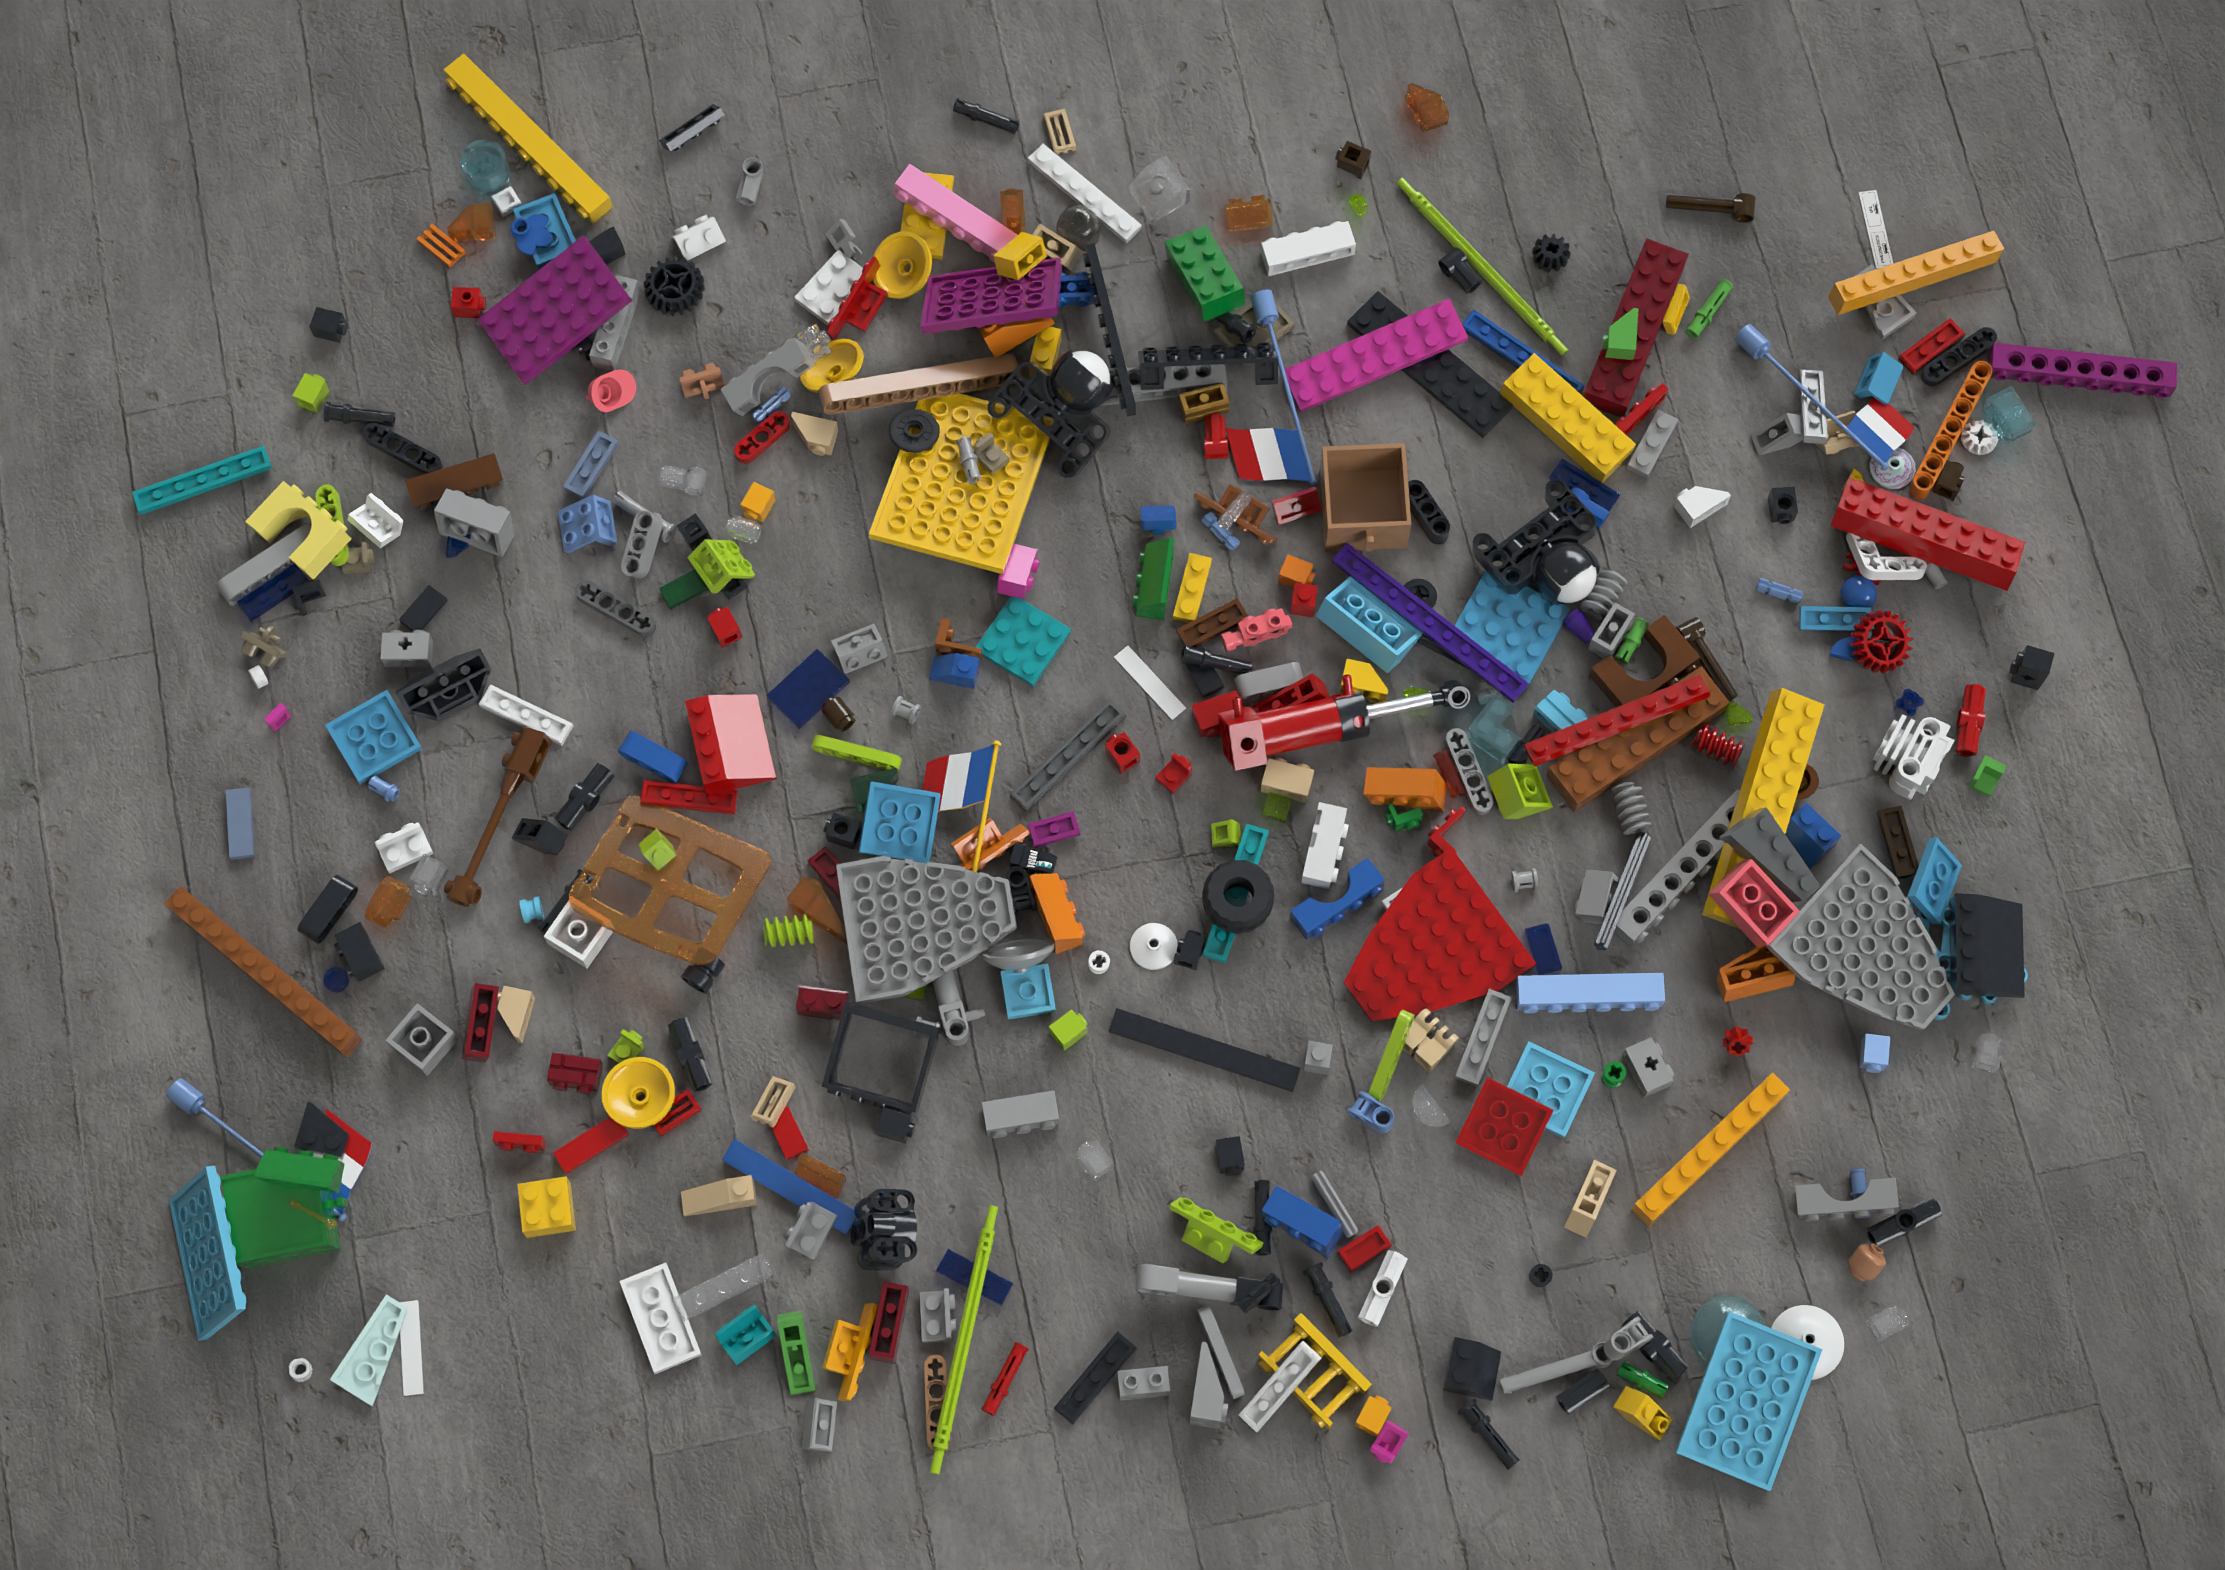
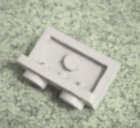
[671,215,726,261]
[348,493,403,548]

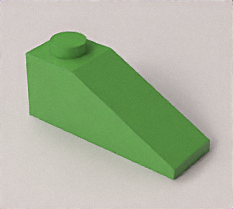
[777,1311,815,1395]

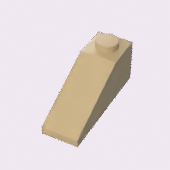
[1564,1160,1617,1238]
[681,1175,757,1217]

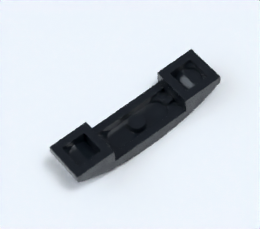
[676,513,748,600]

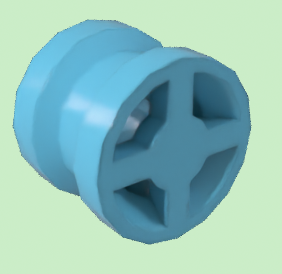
[520,896,544,923]

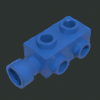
[1058,272,1096,307]

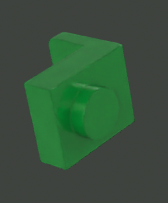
[1384,803,1423,832]

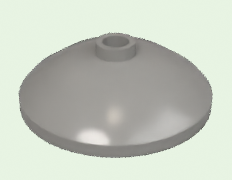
[982,938,1054,973]

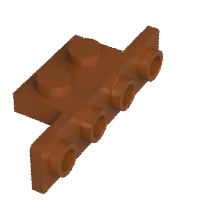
[1194,484,1278,545]

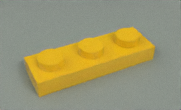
[1173,553,1212,623]

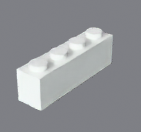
[1261,221,1356,276]

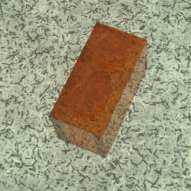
[1000,188,1026,235]

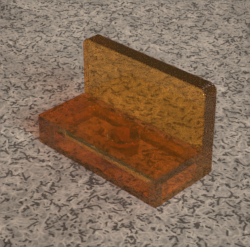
[794,1153,846,1198]

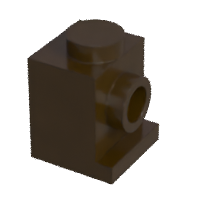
[1335,141,1371,179]
[1932,460,1965,501]

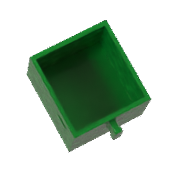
[220,1169,348,1269]

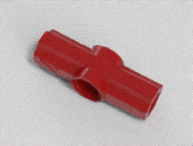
[1955,684,1986,757]

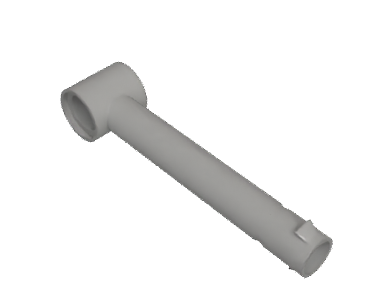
[1499,1342,1613,1394]

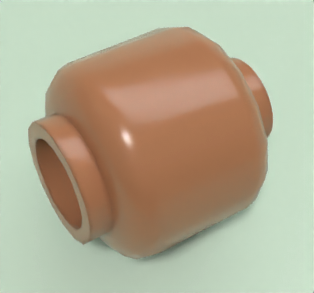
[1848,1244,1886,1281]

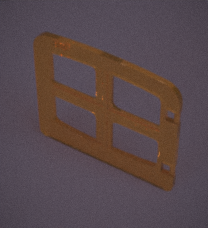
[569,796,772,965]

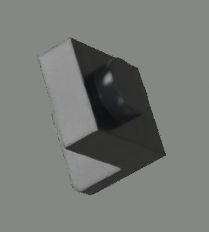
[291,579,326,616]

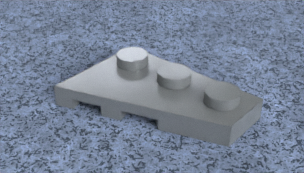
[1855,264,1917,340]

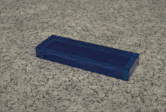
[1549,458,1621,512]
[237,564,308,622]
[936,1249,1013,1306]

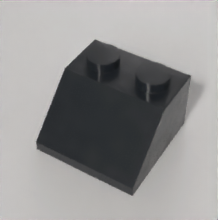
[1443,1337,1501,1401]

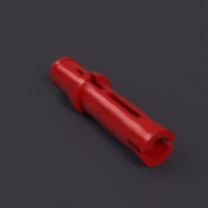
[981,1342,1029,1416]

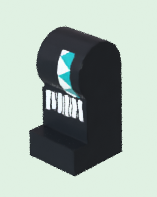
[1010,843,1058,874]

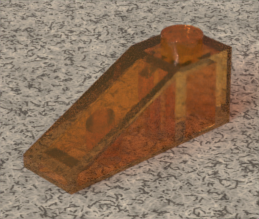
[787,876,847,944]

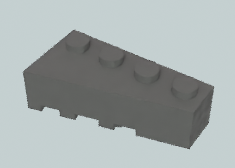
[1719,807,1821,902]

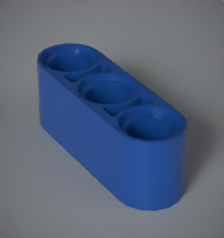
[617,731,688,783]

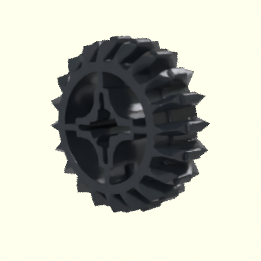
[643,256,705,316]

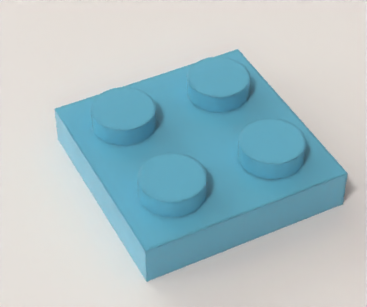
[1001,964,1056,1020]

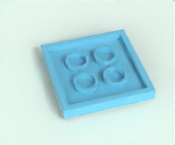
[1508,1041,1595,1139]

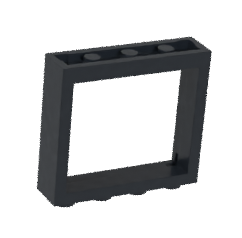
[821,1002,941,1115]

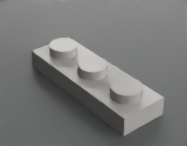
[1627,410,1679,478]

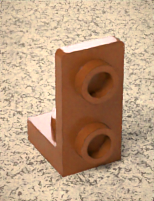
[935,618,982,661]

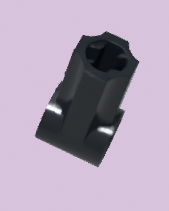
[1438,248,1482,294]

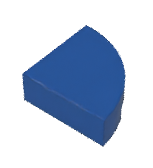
[1829,637,1856,662]

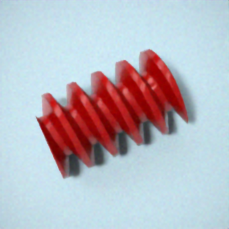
[1691,723,1743,769]

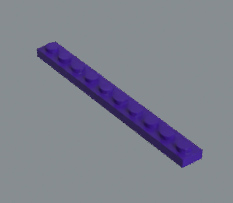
[1332,543,1529,703]

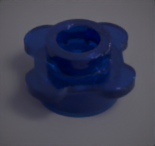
[1895,689,1924,716]

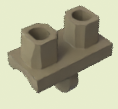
[241,625,288,667]

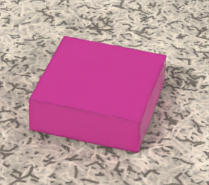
[264,703,291,732]

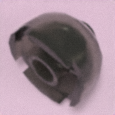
[1056,205,1101,251]

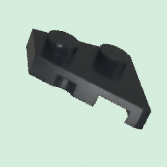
[294,1102,350,1160]

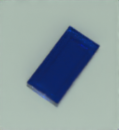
[1525,923,1562,975]

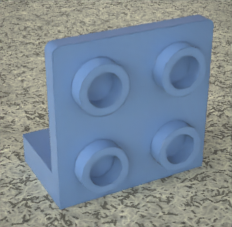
[558,495,617,553]

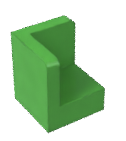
[1968,755,2007,796]

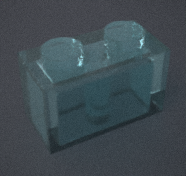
[1983,386,2036,444]

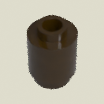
[822,697,856,732]

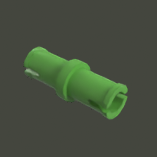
[1614,617,1649,665]

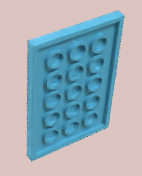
[169,1166,246,1341]
[1675,1311,1823,1491]

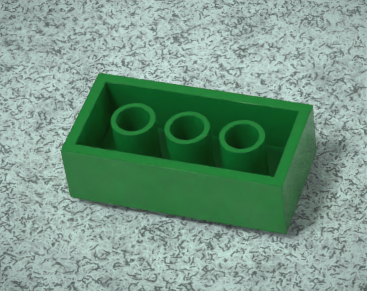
[1165,225,1245,322]

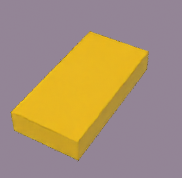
[1662,284,1690,335]

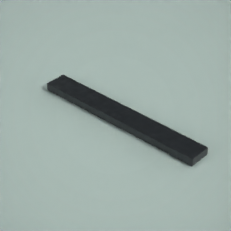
[1109,1008,1301,1092]

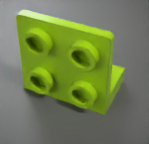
[687,539,755,593]

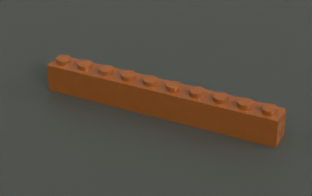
[164,886,362,1058]

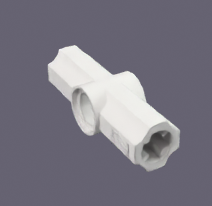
[1358,1250,1408,1327]

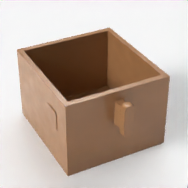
[1319,443,1411,552]

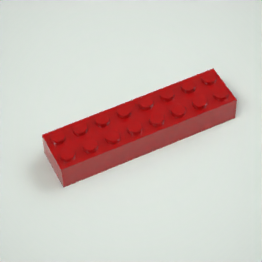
[1830,477,2026,591]

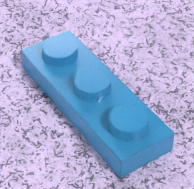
[1799,606,1871,632]

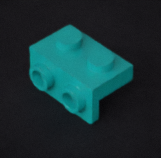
[714,1305,777,1365]

